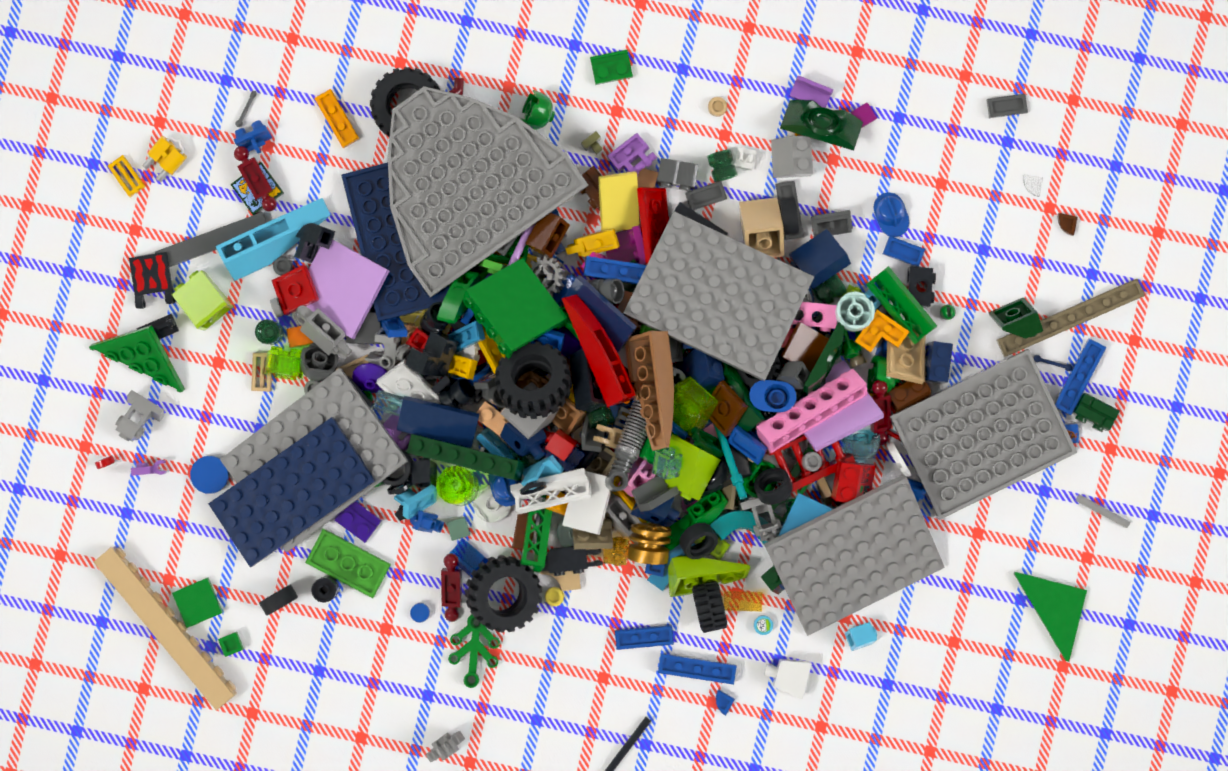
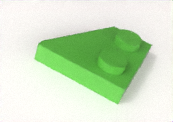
[478,259,507,274]

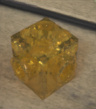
[603,537,629,566]

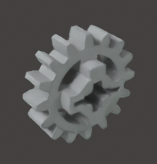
[531,256,567,297]
[426,731,465,763]

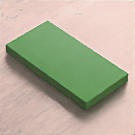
[305,528,391,598]

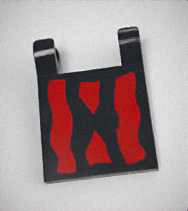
[129,252,176,309]

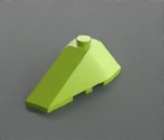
[668,555,750,597]

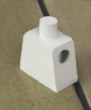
[764,659,812,699]

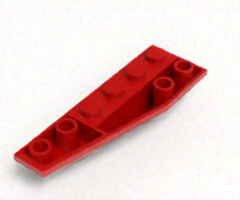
[562,295,636,407]

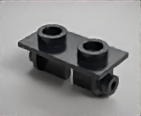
[136,313,179,340]

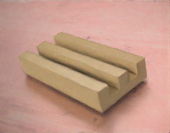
[251,353,273,392]

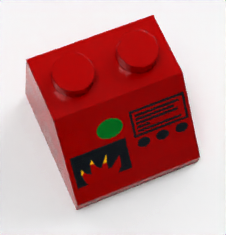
[831,459,876,503]

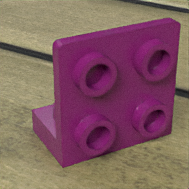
[606,225,646,265]

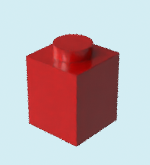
[545,429,578,461]

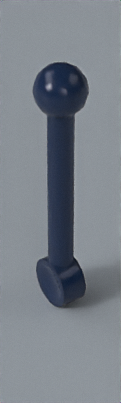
[1033,355,1072,371]

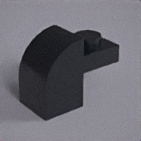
[294,223,336,263]

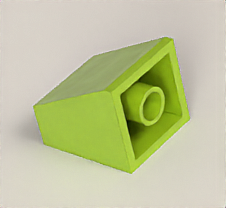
[172,270,234,331]
[662,434,720,501]

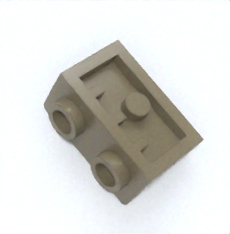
[572,519,613,549]

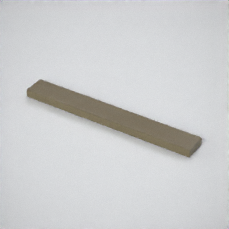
[996,279,1145,357]

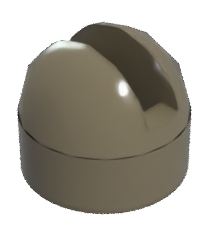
[850,353,867,368]

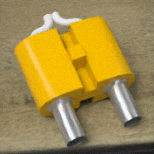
[142,135,187,182]

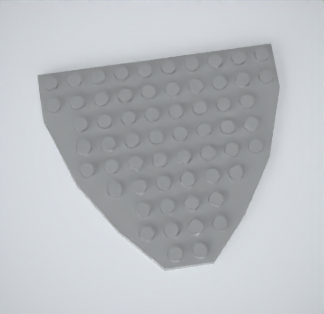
[388,87,589,297]

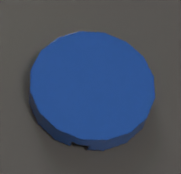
[190,456,229,494]

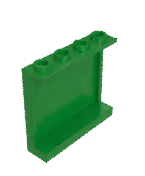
[463,258,568,359]

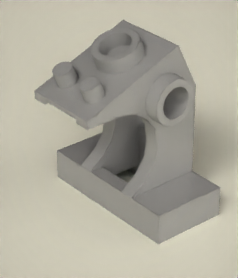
[365,327,402,371]
[115,390,164,442]
[740,498,782,542]

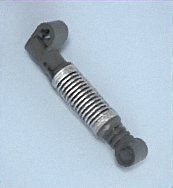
[605,367,686,492]

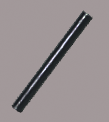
[605,716,651,771]

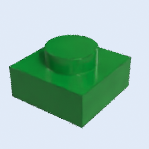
[218,632,244,657]

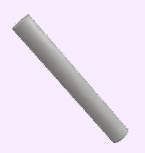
[1076,494,1130,528]

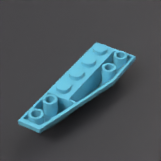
[216,198,331,281]

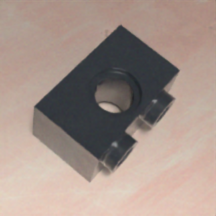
[906,266,936,308]

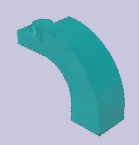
[710,511,769,545]

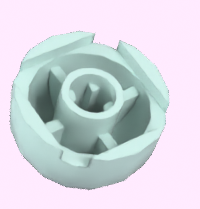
[835,292,875,332]

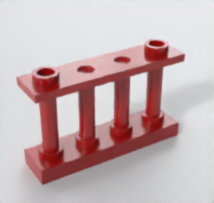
[765,434,856,492]

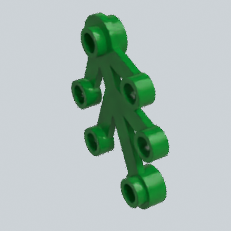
[448,614,500,688]

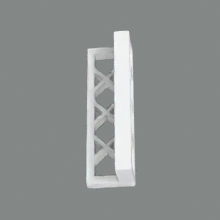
[510,468,592,514]

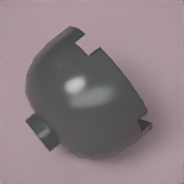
[299,343,339,381]

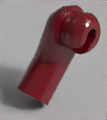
[449,78,464,95]

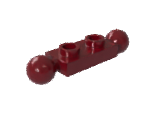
[234,146,277,212]
[870,380,891,445]
[441,553,462,622]

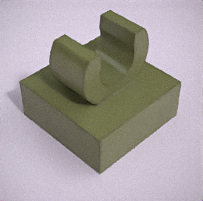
[581,131,602,155]

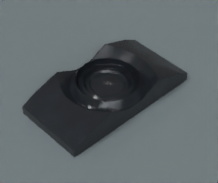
[683,443,752,505]

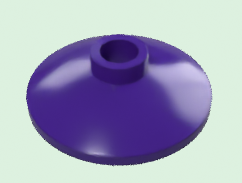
[352,363,388,393]

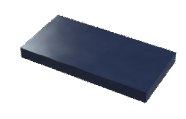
[560,275,637,353]
[397,396,480,448]

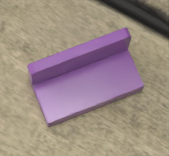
[789,75,833,108]

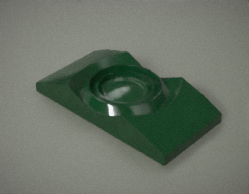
[780,100,863,151]
[803,322,844,398]
[706,362,765,433]

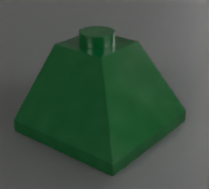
[988,297,1043,339]

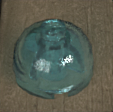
[842,430,880,463]

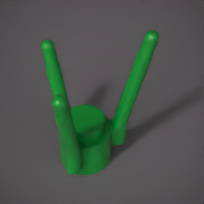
[830,329,861,359]

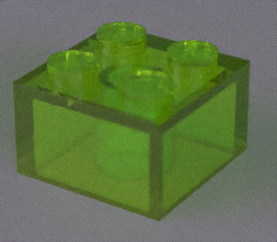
[673,376,718,436]

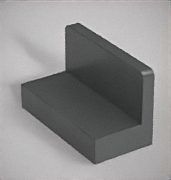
[581,411,608,452]
[631,474,679,512]

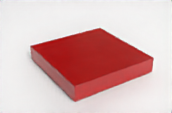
[271,264,319,316]

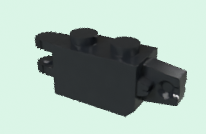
[533,546,603,576]

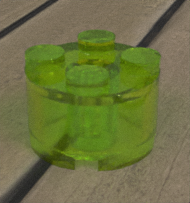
[264,346,306,380]
[436,466,479,506]

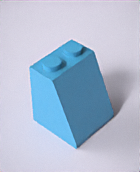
[779,493,833,536]

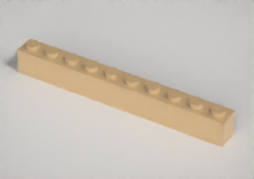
[94,546,237,710]

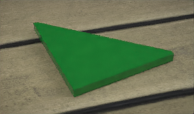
[89,325,185,393]
[1014,571,1087,662]

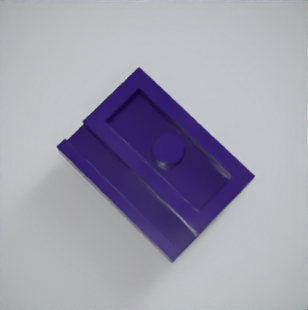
[334,501,382,543]

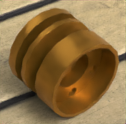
[628,523,672,565]

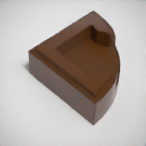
[1057,213,1078,236]

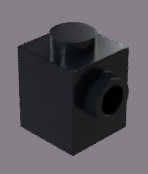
[412,457,437,488]

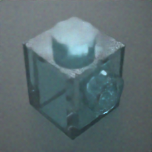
[652,447,683,479]

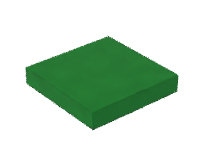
[172,577,223,628]

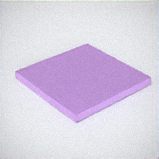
[307,240,390,339]
[799,360,884,452]

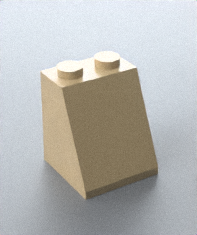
[739,198,784,258]

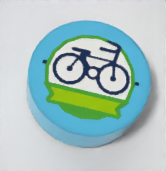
[754,615,773,635]

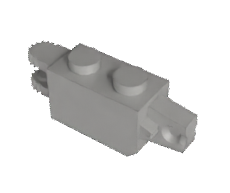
[294,305,352,360]
[605,494,642,543]

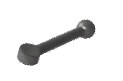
[235,90,257,127]

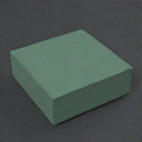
[446,517,470,541]

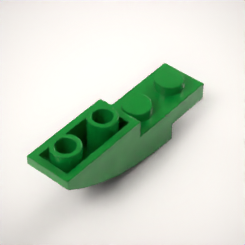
[437,267,489,324]
[664,490,728,551]

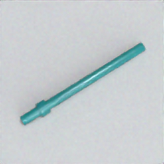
[703,394,747,499]

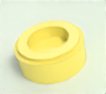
[545,587,564,606]

